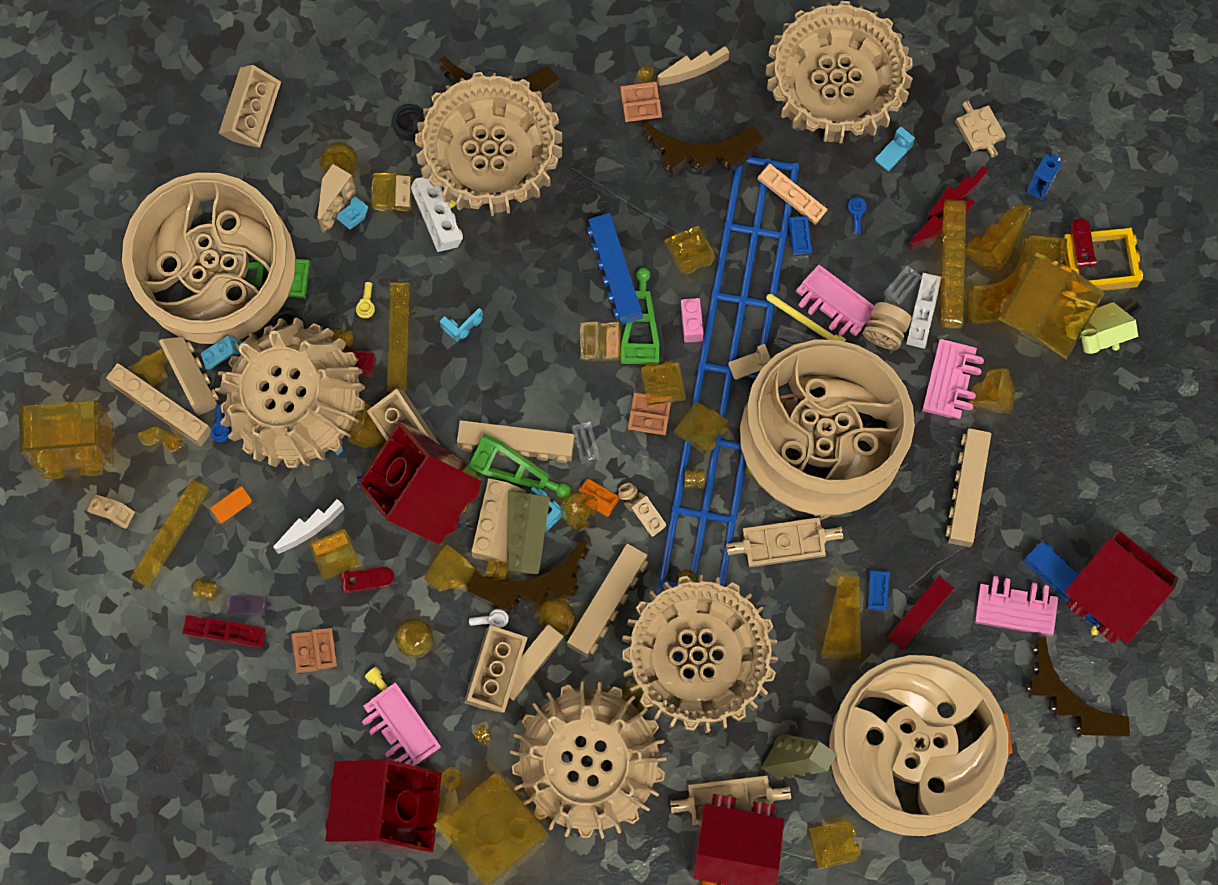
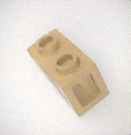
[728,344,771,380]
[624,492,666,537]
[87,495,135,529]

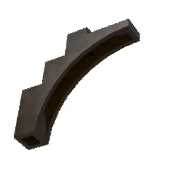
[439,56,560,99]
[642,122,765,176]
[467,539,590,615]
[1026,637,1130,739]

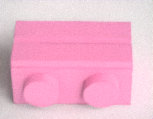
[681,298,704,343]

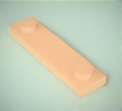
[757,163,828,225]

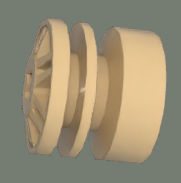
[863,302,912,350]

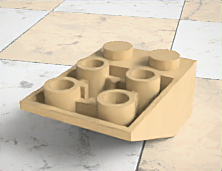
[318,164,355,233]

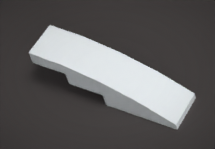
[906,273,941,349]
[273,499,345,554]

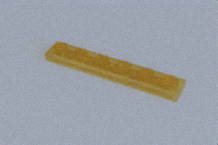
[387,283,410,393]
[131,479,209,588]

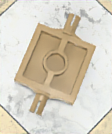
[955,101,1006,158]

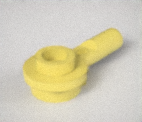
[356,282,375,319]

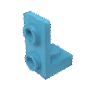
[875,127,915,171]
[439,308,483,342]
[201,336,243,370]
[531,487,562,532]

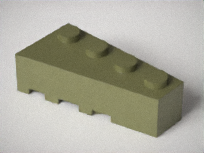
[508,491,550,574]
[761,734,837,780]

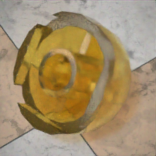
[319,142,358,175]
[561,491,597,531]
[535,598,575,635]
[395,618,434,659]

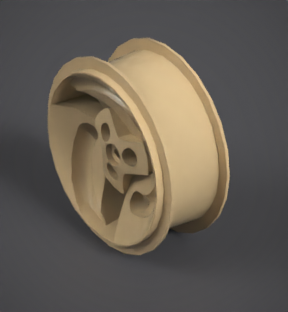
[122,172,296,344]
[740,340,915,515]
[829,655,1008,836]

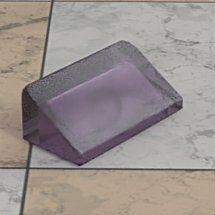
[226,595,268,616]

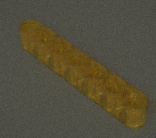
[941,199,966,329]

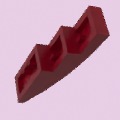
[927,166,989,221]
[909,198,975,250]
[888,576,955,650]
[182,615,266,648]

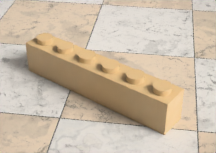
[106,363,211,447]
[457,420,575,463]
[945,429,991,547]
[567,544,649,658]

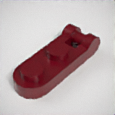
[1070,218,1097,269]
[339,567,395,593]

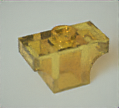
[129,348,168,386]

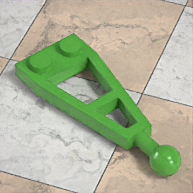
[244,259,311,298]
[621,267,659,365]
[469,433,571,499]

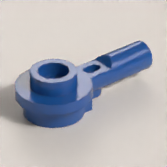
[848,197,867,234]
[210,405,230,442]

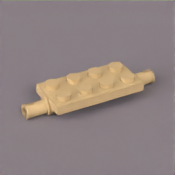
[726,518,843,568]
[670,776,791,826]

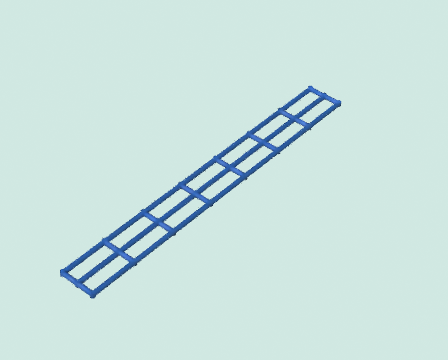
[656,157,799,675]

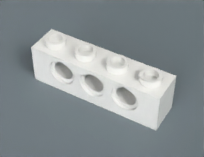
[411,177,463,252]

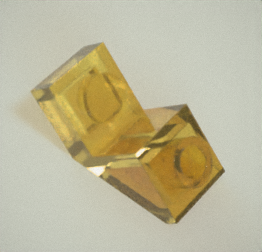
[138,426,185,452]

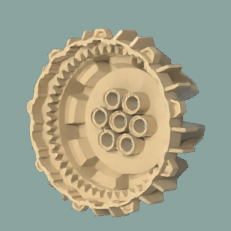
[766,1,913,143]
[415,72,562,216]
[215,318,365,468]
[622,575,778,733]
[510,682,667,839]

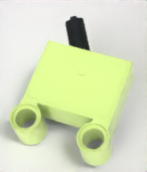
[1064,301,1141,354]

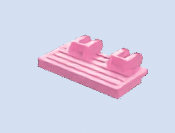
[796,265,874,336]
[922,339,984,419]
[975,576,1058,636]
[362,683,441,766]

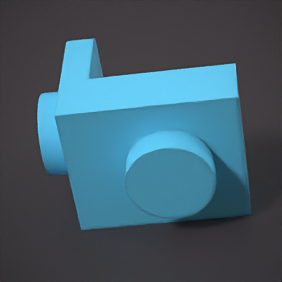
[336,196,368,230]

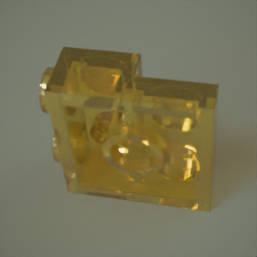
[664,226,715,275]
[640,361,686,406]
[674,401,729,454]
[809,820,861,869]

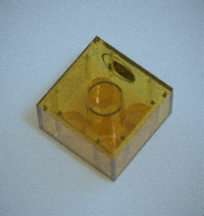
[998,252,1105,360]
[19,400,114,479]
[434,772,550,885]

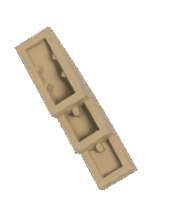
[657,46,729,86]
[509,624,564,701]

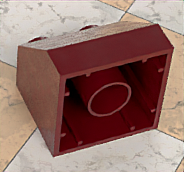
[358,421,483,545]
[1064,529,1179,644]
[325,759,442,853]
[689,793,784,885]

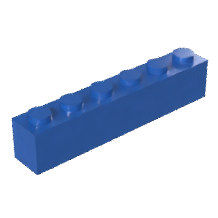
[587,213,643,325]
[1023,542,1110,642]

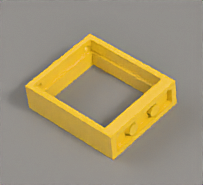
[1062,228,1143,293]

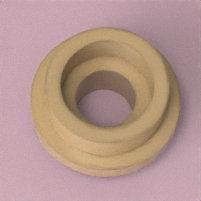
[618,483,637,500]

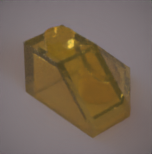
[969,368,1016,413]
[348,403,386,448]
[424,545,479,591]

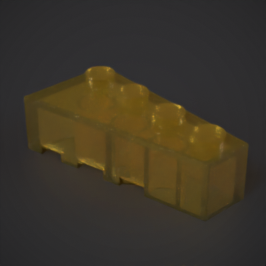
[821,577,862,659]

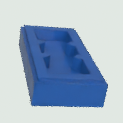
[788,216,812,255]
[867,570,890,612]

